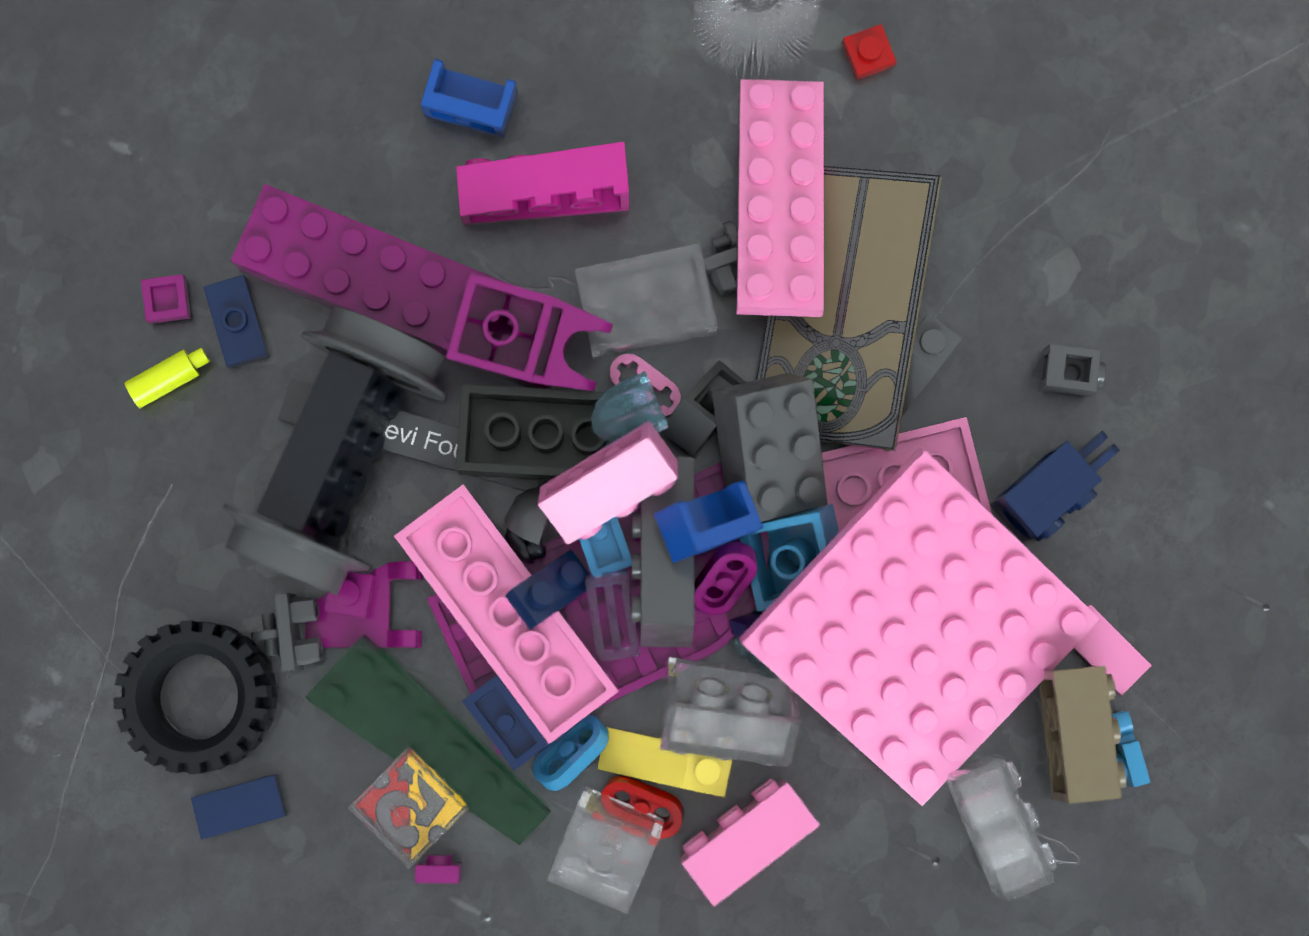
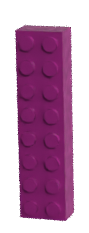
[231,184,574,389]

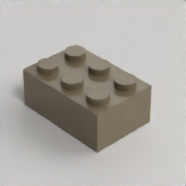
[1039,666,1126,804]

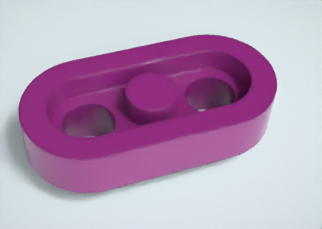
[694,542,757,614]

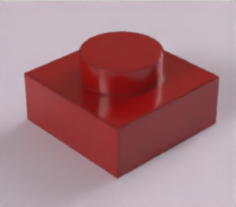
[841,24,897,80]

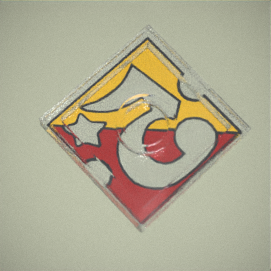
[348,746,470,869]

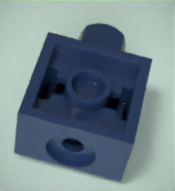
[990,430,1120,542]

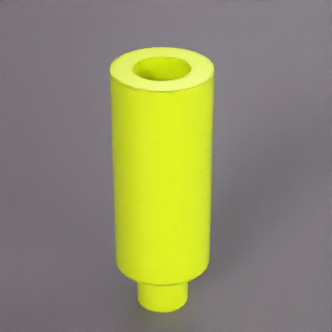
[124,347,210,409]

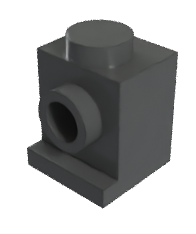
[1038,344,1106,396]

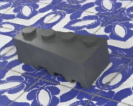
[632,457,694,647]

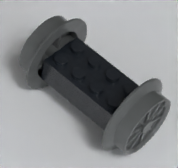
[223,307,446,595]

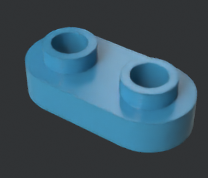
[532,714,609,791]

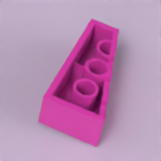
[456,142,629,225]

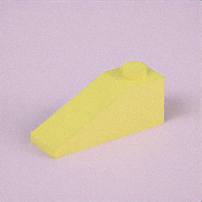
[597,727,733,797]

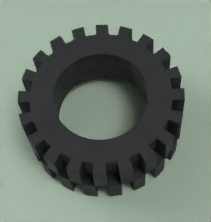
[113,620,277,774]

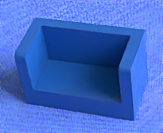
[421,59,518,138]
[654,480,763,563]

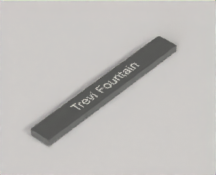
[278,379,550,491]

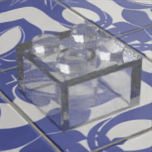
[546,786,665,914]

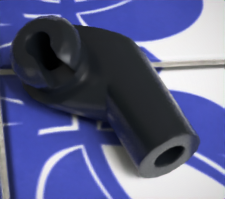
[505,528,547,563]

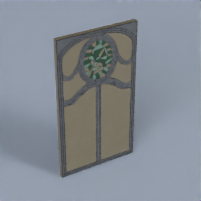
[756,166,942,452]

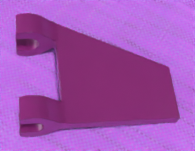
[305,561,423,648]

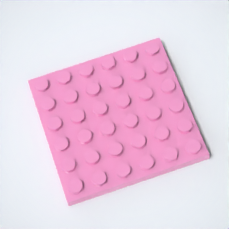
[739,447,1101,806]

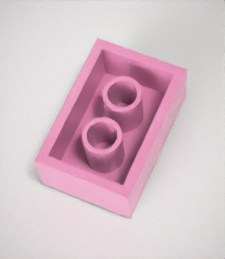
[680,778,820,906]

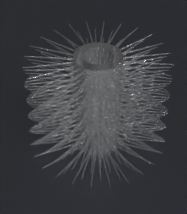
[693,0,821,80]

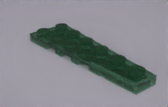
[305,635,551,845]

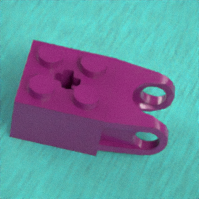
[446,273,613,391]

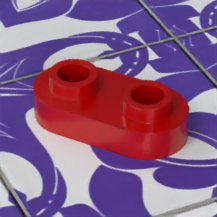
[599,776,684,839]

